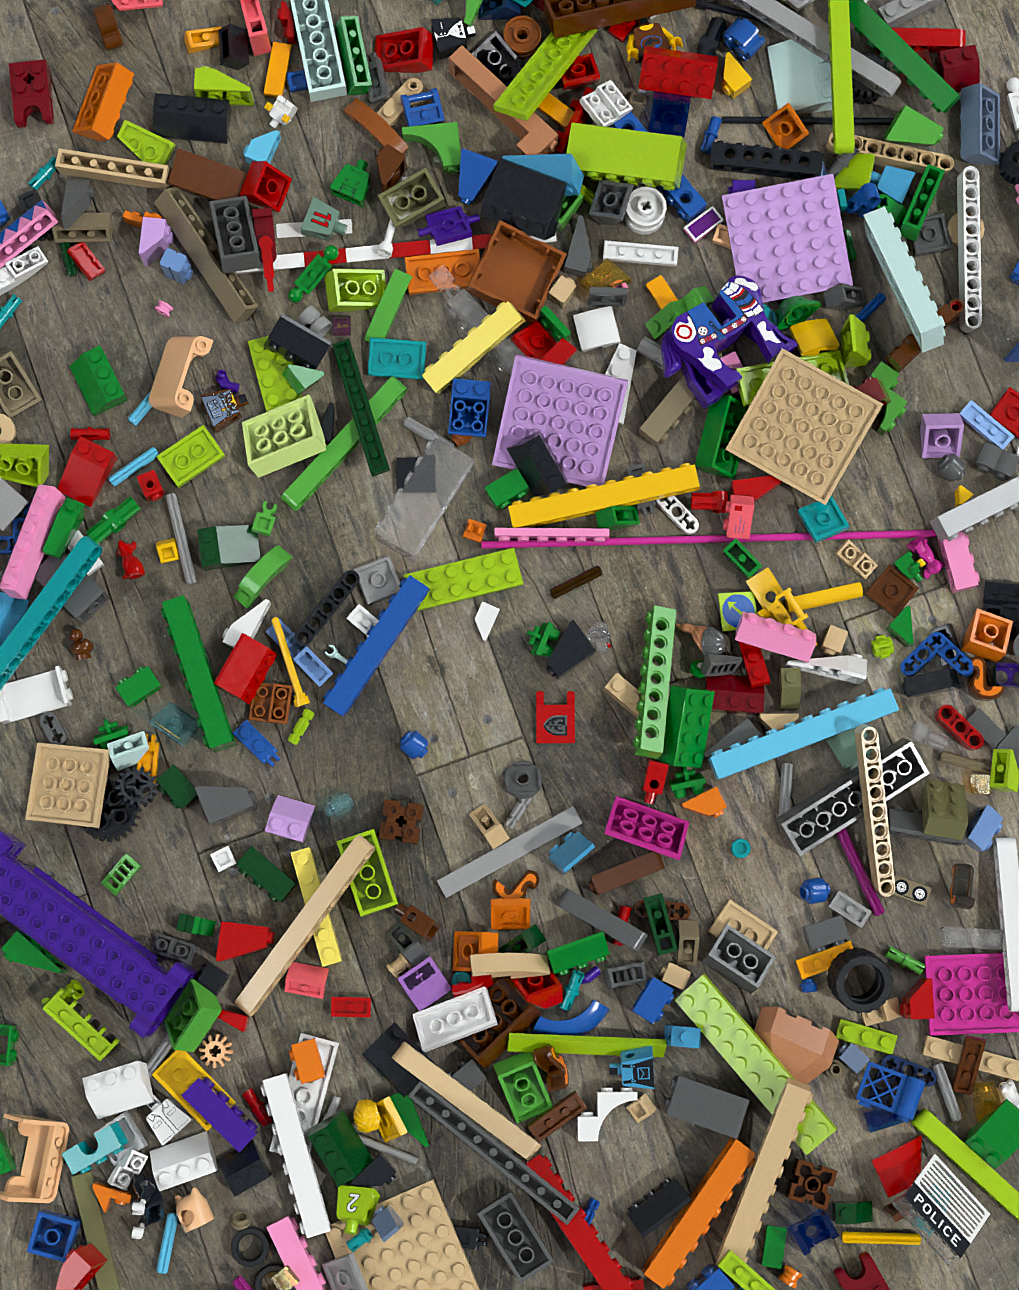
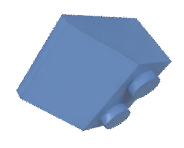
[966,805,1003,853]

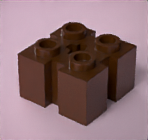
[379,799,424,845]
[785,1157,837,1210]

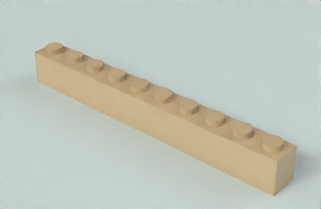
[716,1077,813,1265]

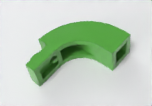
[233,545,293,609]

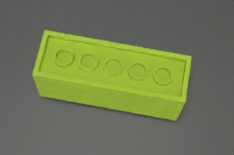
[567,123,687,191]

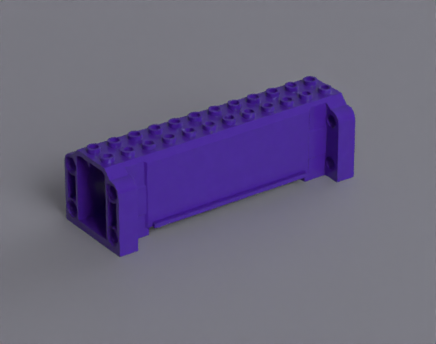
[0,831,198,1039]

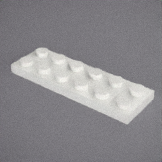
[269,1033,339,1153]

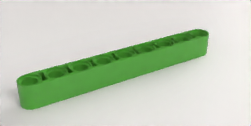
[281,376,408,511]

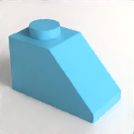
[243,130,281,165]

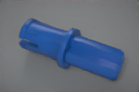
[700,116,722,154]

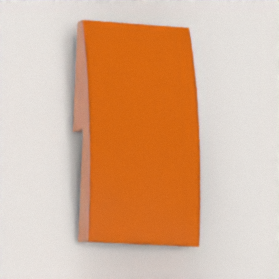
[122,210,162,228]

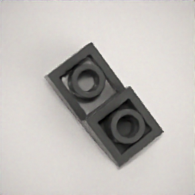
[151,933,197,964]

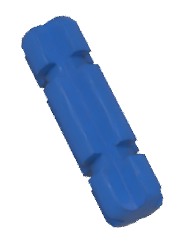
[856,292,886,322]
[584,1198,600,1225]

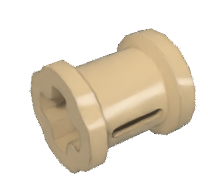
[386,953,412,979]

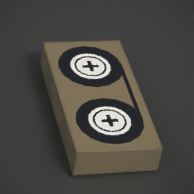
[892,875,932,907]

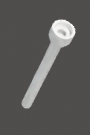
[377,177,407,258]

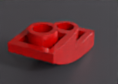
[277,1,296,45]
[452,975,493,998]

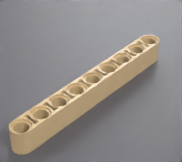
[855,724,895,897]
[392,1042,542,1161]

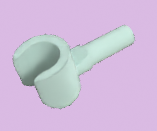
[325,645,348,664]

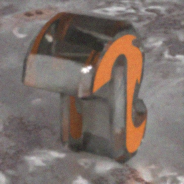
[949,863,975,910]

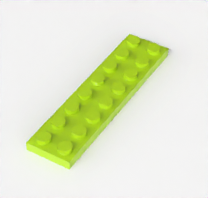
[493,29,598,121]

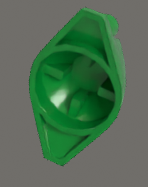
[775,295,821,330]

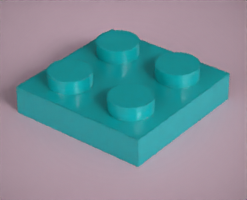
[797,495,850,544]

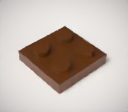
[865,564,919,618]

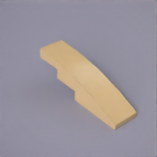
[470,953,550,979]

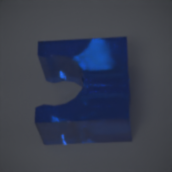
[787,1209,839,1256]

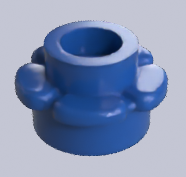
[799,979,819,993]

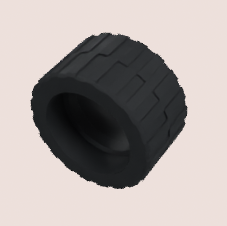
[827,948,893,1013]

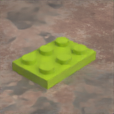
[156,425,226,488]

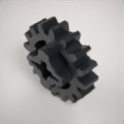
[114,766,158,809]

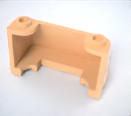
[149,336,213,418]

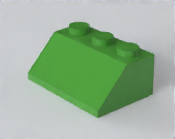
[163,979,222,1052]

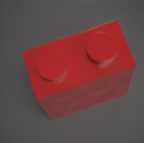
[216,921,275,962]

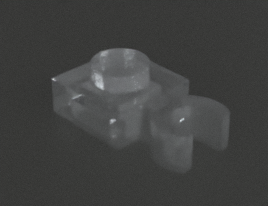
[429,264,461,300]

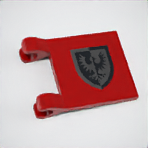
[536,691,575,743]

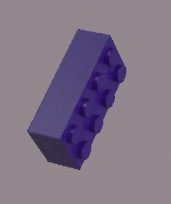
[181,1077,259,1152]

